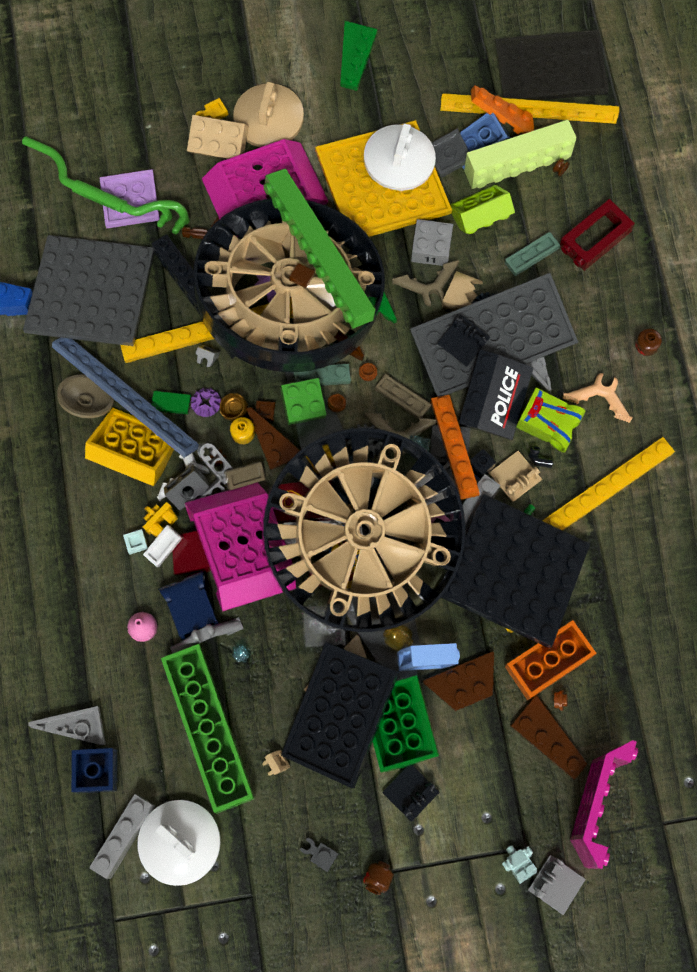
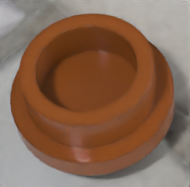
[359,363,377,381]
[327,394,346,412]
[554,690,568,711]

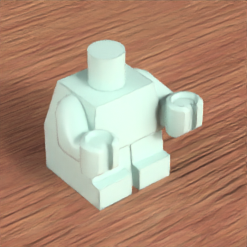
[502,845,537,884]

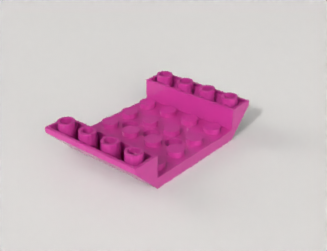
[202,139,328,237]
[185,482,296,612]
[570,740,638,869]

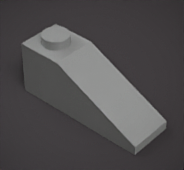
[462,474,501,534]

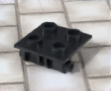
[437,315,490,367]
[382,765,440,822]

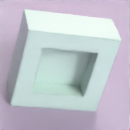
[123,529,148,554]

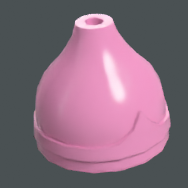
[127,612,158,642]

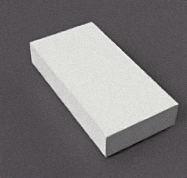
[143,525,183,567]

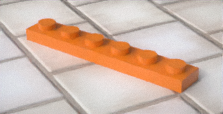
[431,395,480,500]

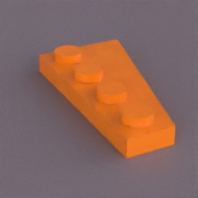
[471,85,534,135]

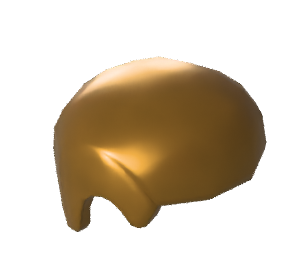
[220,393,248,421]

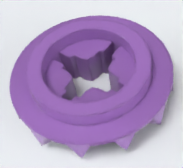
[191,388,221,417]

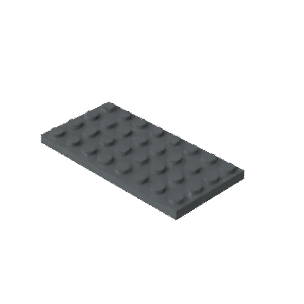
[410,273,578,397]

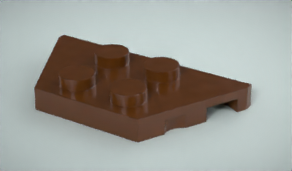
[423,651,494,712]

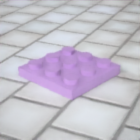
[100,169,160,228]

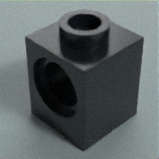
[470,449,496,478]

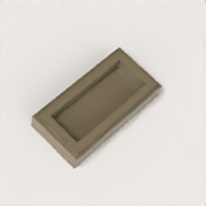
[224,461,265,490]

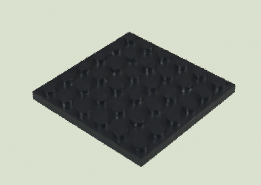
[441,494,590,648]

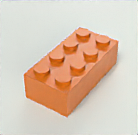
[505,620,597,701]

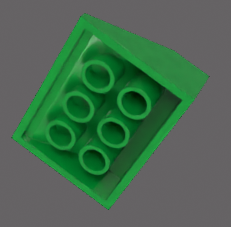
[373,675,439,772]

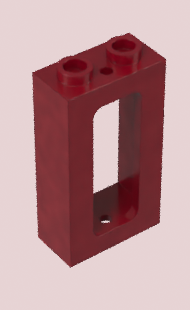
[560,199,635,271]

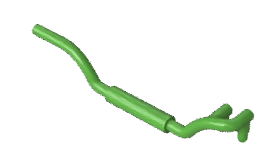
[22,136,190,234]

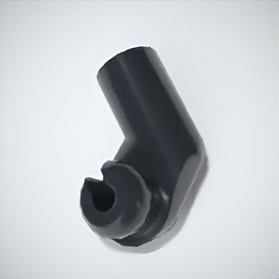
[528,445,553,468]

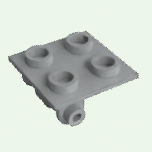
[528,855,586,915]

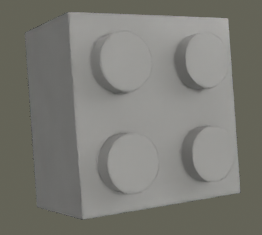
[411,219,453,266]

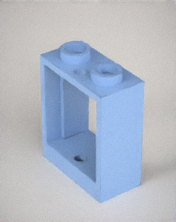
[397,643,460,671]

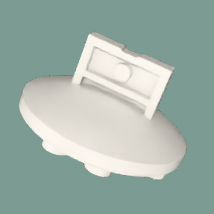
[364,123,436,191]
[138,800,220,886]

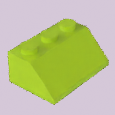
[450,185,515,234]

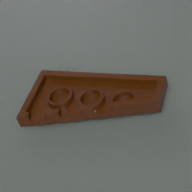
[510,695,587,780]

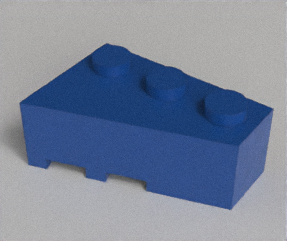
[0,282,33,316]

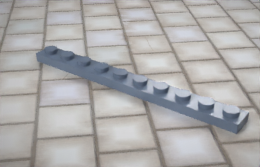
[52,337,199,458]

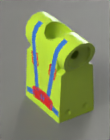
[516,388,586,453]

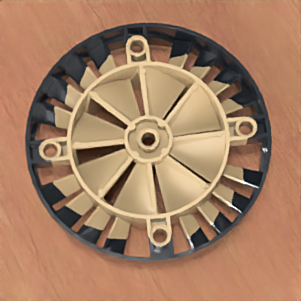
[194,199,385,372]
[262,428,465,632]

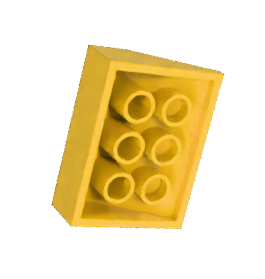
[85,408,174,486]

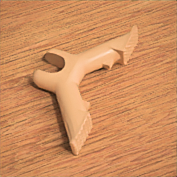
[562,373,633,423]

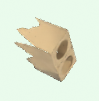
[442,271,483,312]

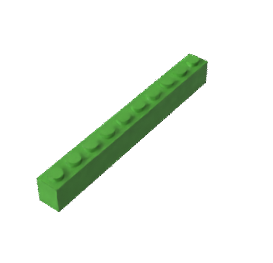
[264,168,375,329]

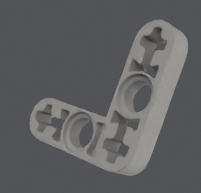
[194,442,233,500]

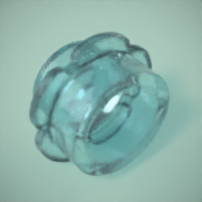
[232,644,250,663]

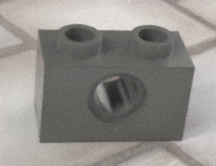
[164,464,209,510]

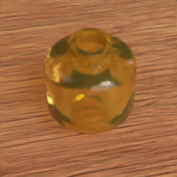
[383,625,414,652]

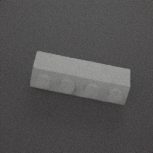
[89,794,156,879]

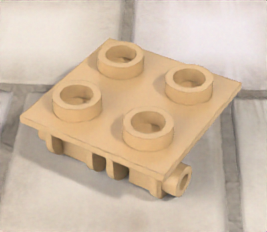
[489,451,543,502]

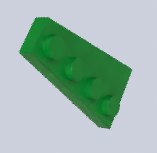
[340,21,378,91]

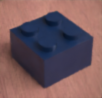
[71,748,117,793]

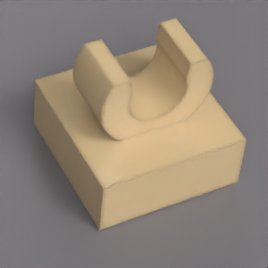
[263,749,290,775]

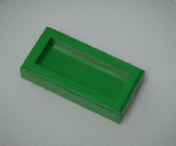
[151,391,191,415]

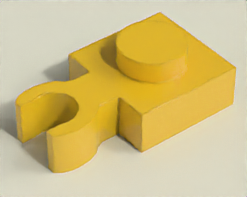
[195,98,228,119]

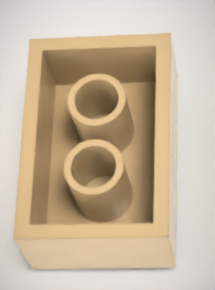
[187,115,249,160]

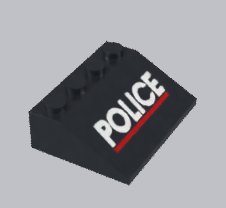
[458,350,533,440]

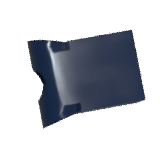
[157,570,219,640]

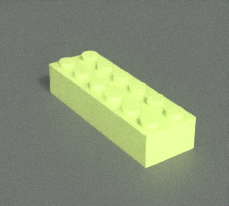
[464,120,576,189]

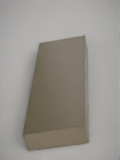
[375,374,431,420]

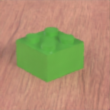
[280,378,327,425]

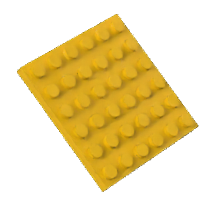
[315,120,452,237]

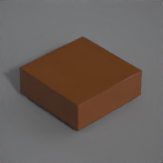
[289,263,315,288]
[255,401,276,422]

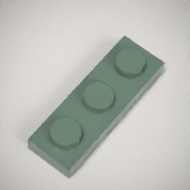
[504,232,560,276]
[293,364,351,386]

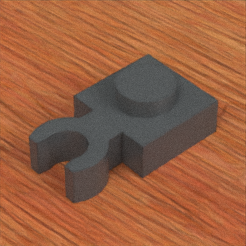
[300,838,338,872]

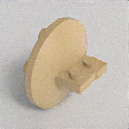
[233,82,304,147]

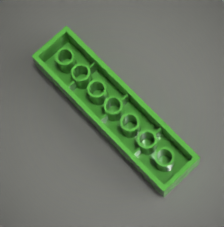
[161,644,255,814]

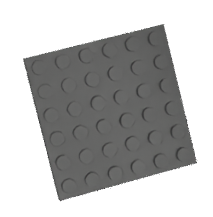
[23,235,154,346]

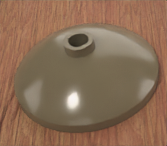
[57,374,114,418]

